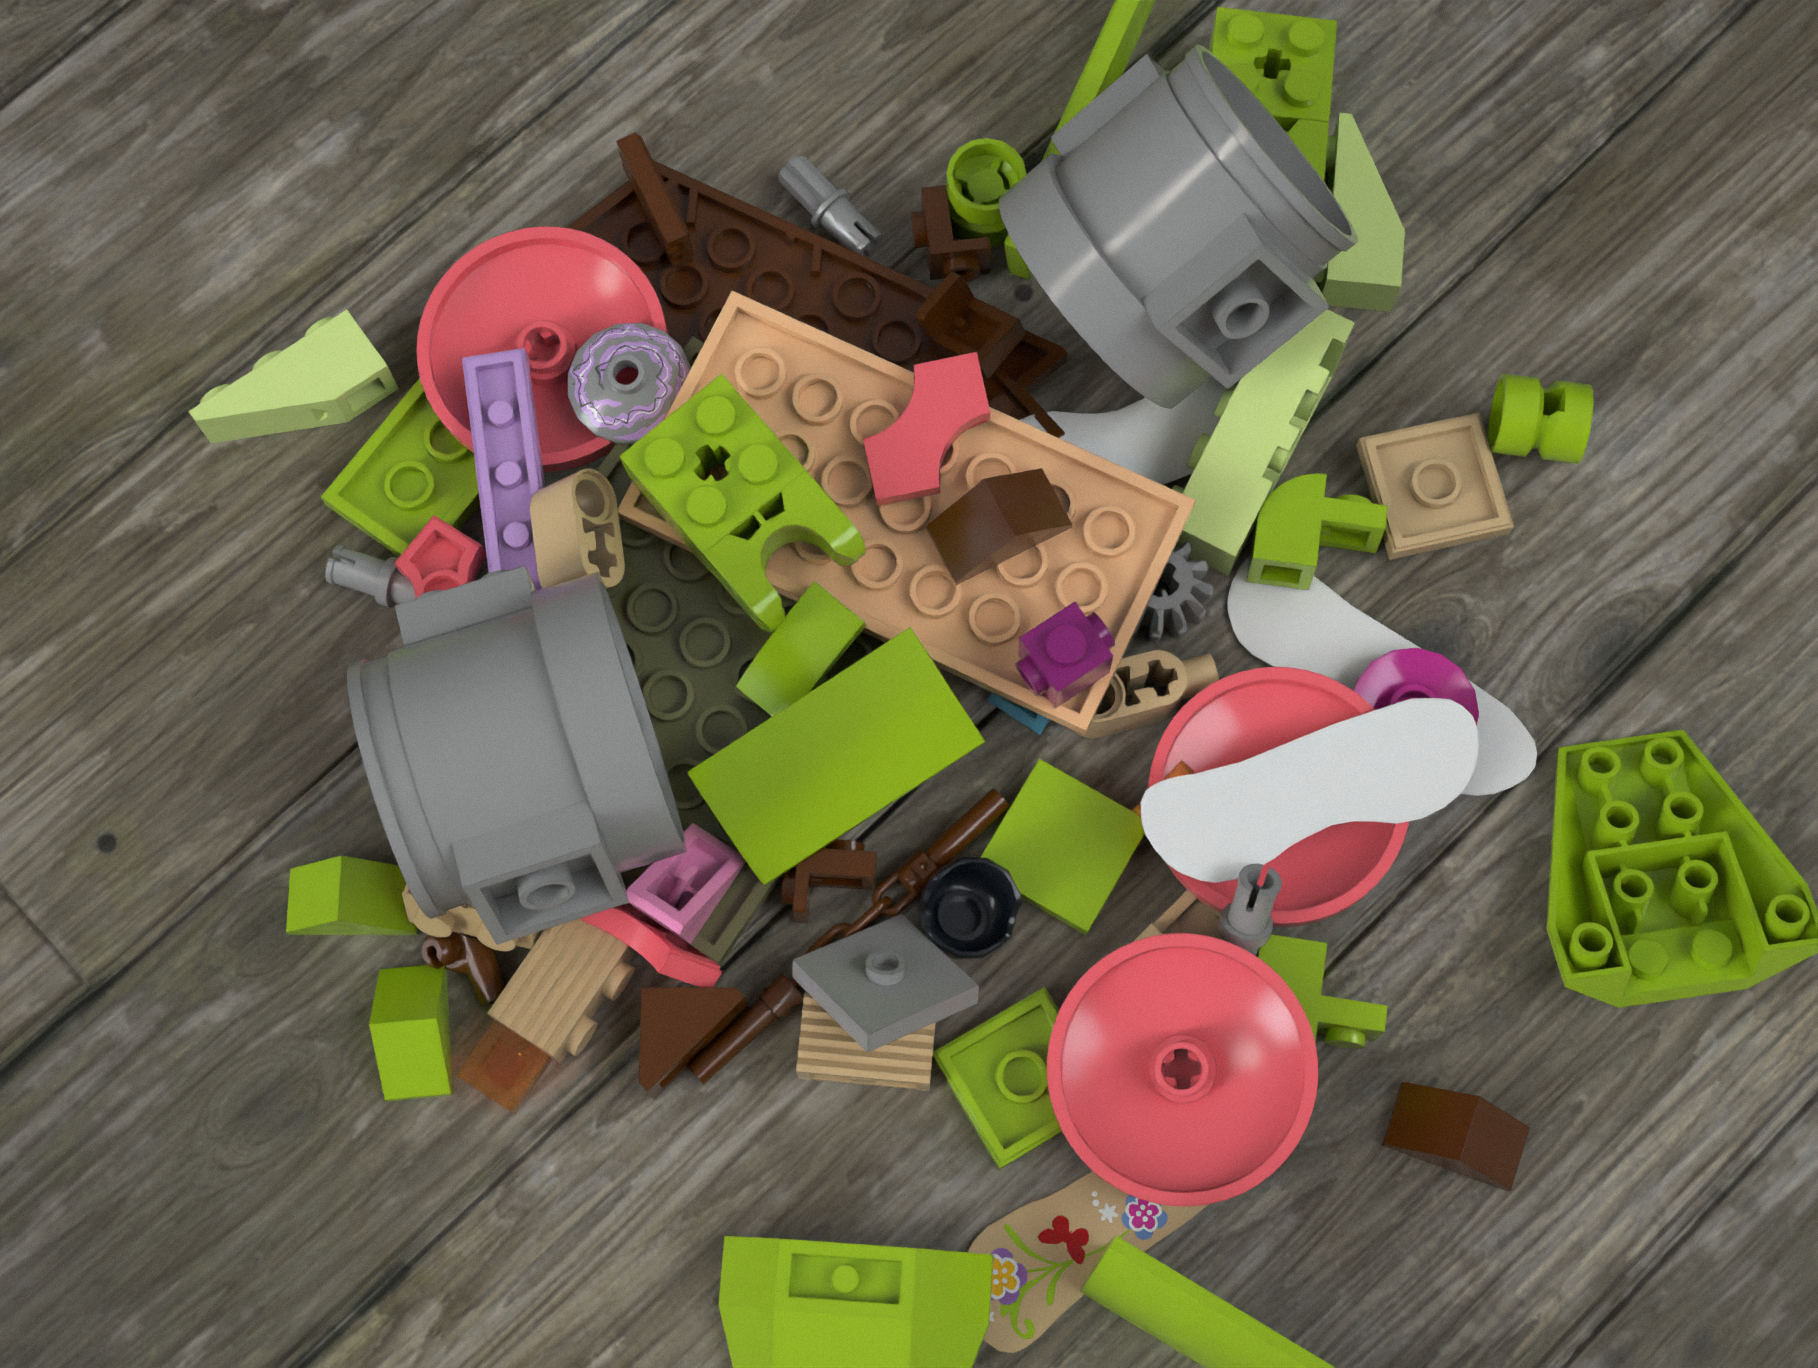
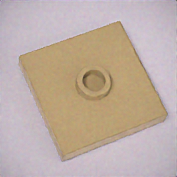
[1356,412,1514,560]

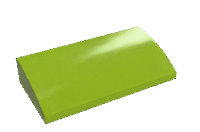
[687,627,986,885]
[1080,1235,1335,1368]

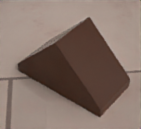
[926,468,1072,585]
[639,987,749,1099]
[1381,1082,1530,1191]

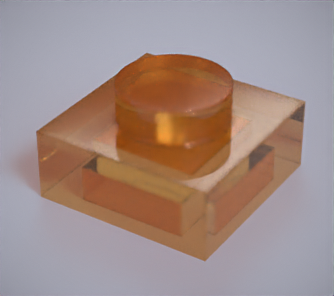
[457,1020,553,1115]

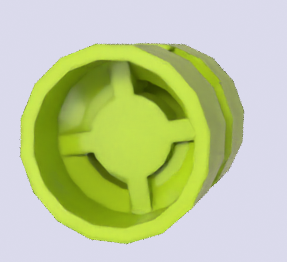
[946,138,1027,247]
[1487,373,1594,464]

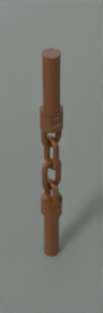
[686,788,1010,1085]

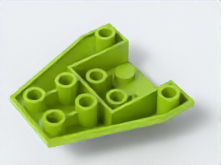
[1546,729,1818,1008]
[719,1236,994,1368]

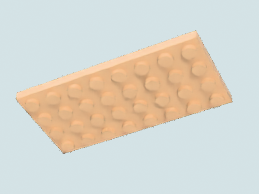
[618,291,1196,735]

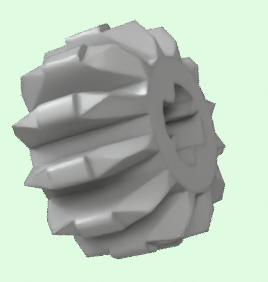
[1133,541,1213,644]

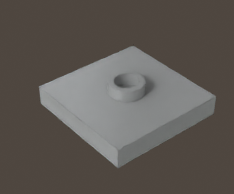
[792,914,979,1053]

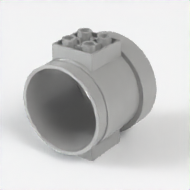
[999,44,1358,409]
[347,565,687,945]

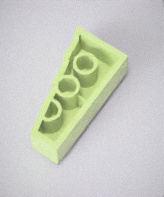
[1172,309,1355,576]

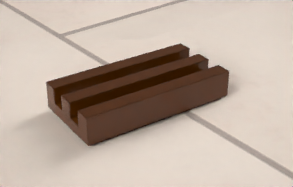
[616,132,694,269]

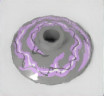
[568,323,691,444]

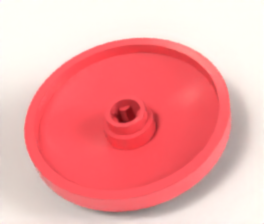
[416,227,669,472]
[1148,667,1409,927]
[1047,933,1318,1206]

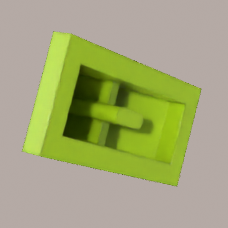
[286,855,419,935]
[369,965,453,1101]

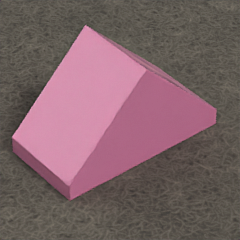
[626,823,746,945]

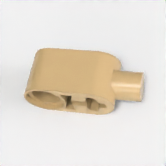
[530,468,625,589]
[1073,650,1219,739]

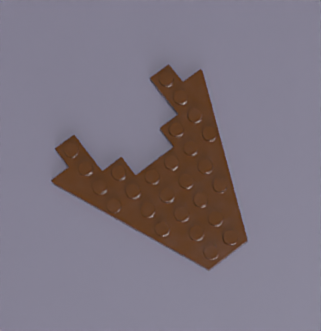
[567,161,1068,438]

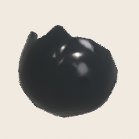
[918,857,1022,959]

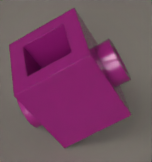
[1015,601,1115,709]

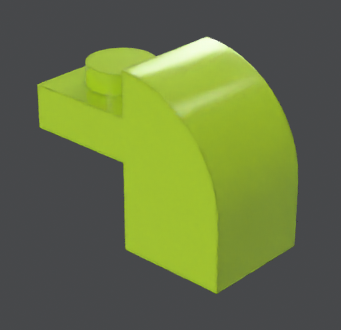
[1246,473,1388,590]
[1257,934,1388,1049]

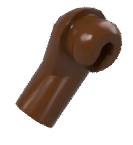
[421,932,507,1007]

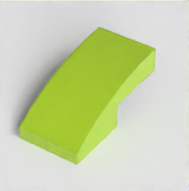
[736,581,867,716]

